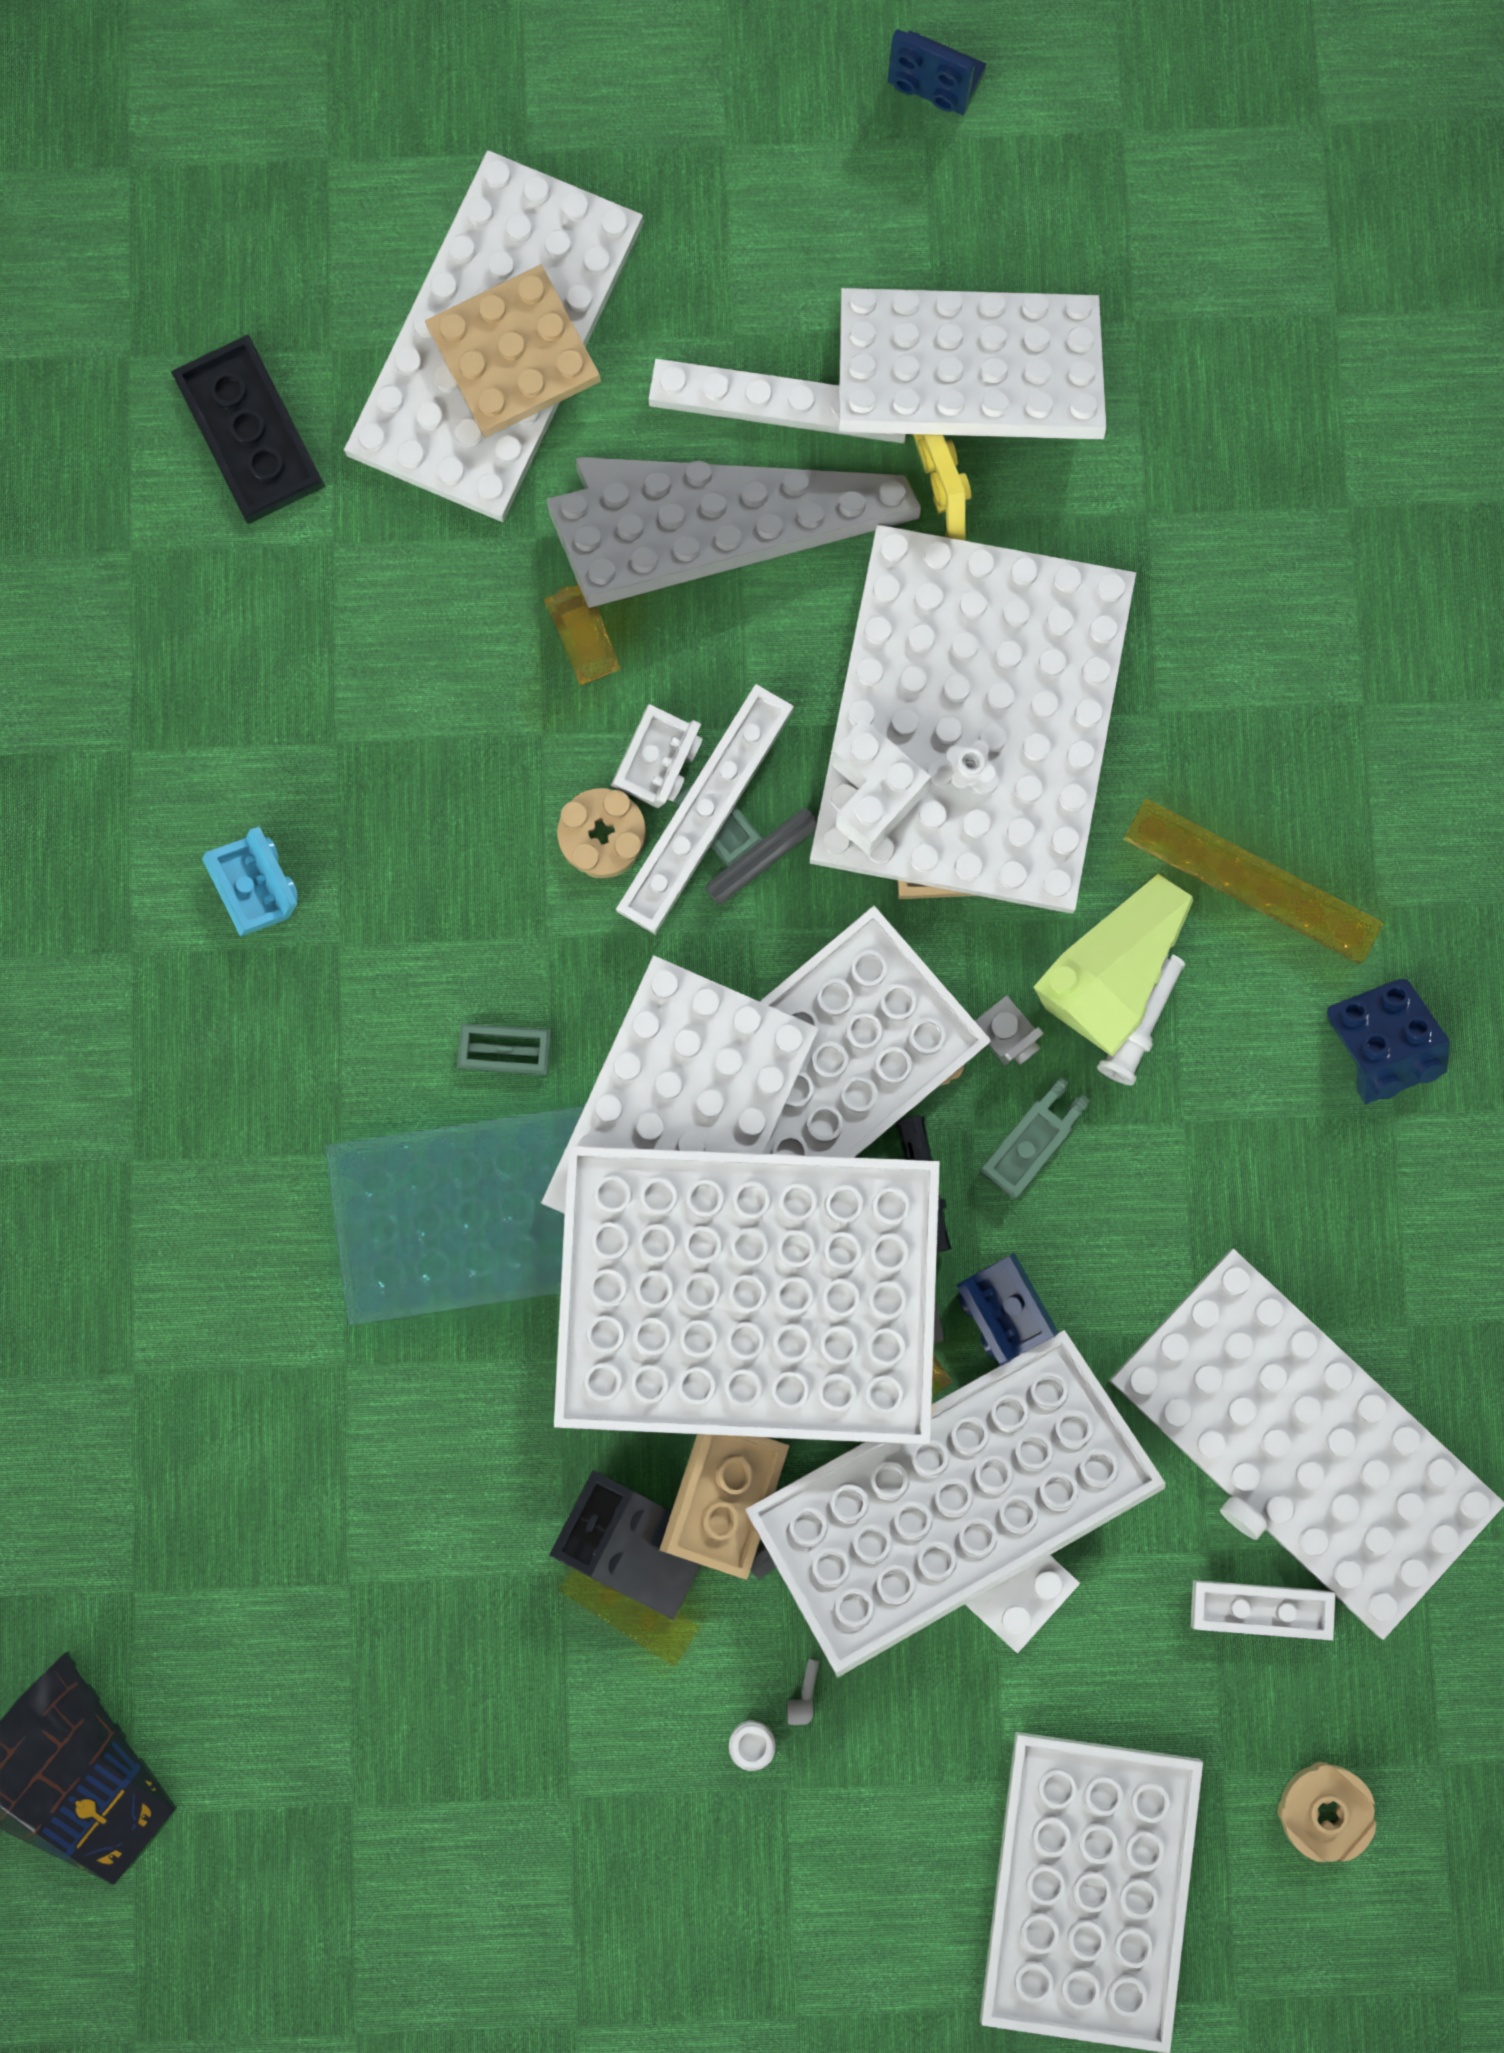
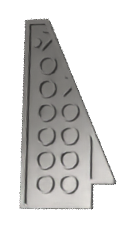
[547,457,921,608]

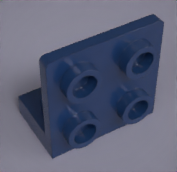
[887,29,986,116]

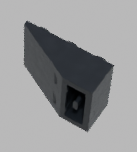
[549,1470,701,1620]

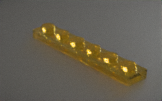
[1122,798,1384,964]

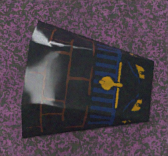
[0,1652,176,1885]

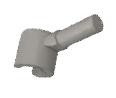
[787,1659,819,1725]

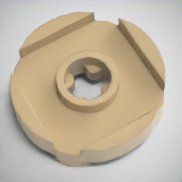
[557,788,646,878]
[1277,1762,1376,1863]

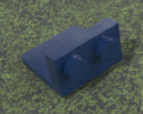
[1327,979,1450,1104]

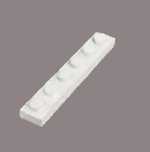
[649,359,905,443]
[616,684,794,935]

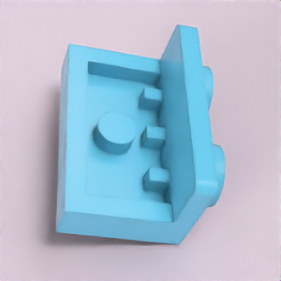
[202,826,298,937]

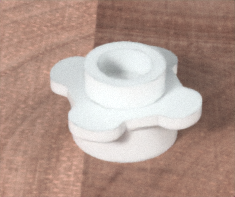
[945,740,996,789]

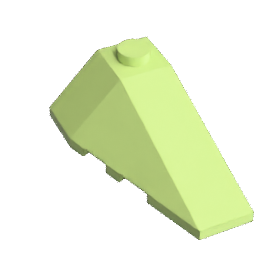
[1034,874,1193,1057]

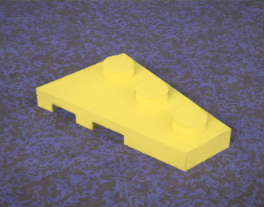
[913,434,971,541]

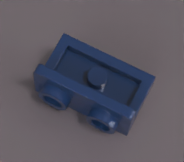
[957,1253,1059,1366]

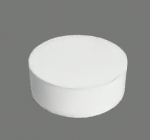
[1220,1497,1267,1540]
[729,1720,775,1771]

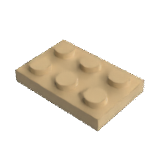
[659,1434,789,1580]

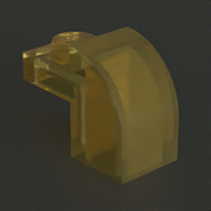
[543,585,621,686]

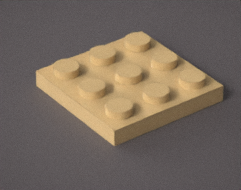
[425,264,601,438]

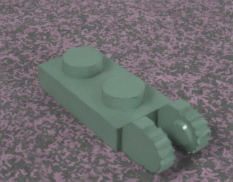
[979,1076,1090,1200]

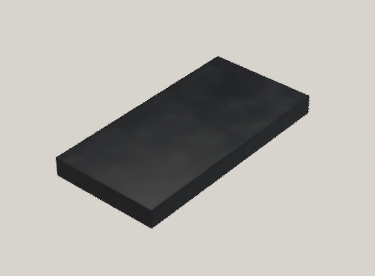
[171,334,326,524]

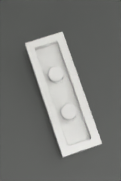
[1191,1580,1335,1640]

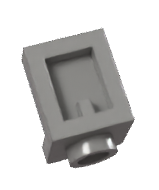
[975,995,1044,1066]

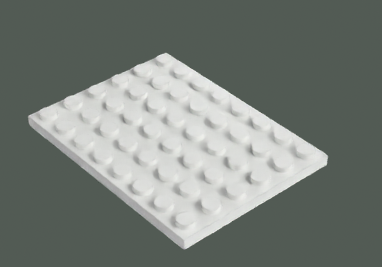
[810,525,1136,914]
[554,1146,940,1445]

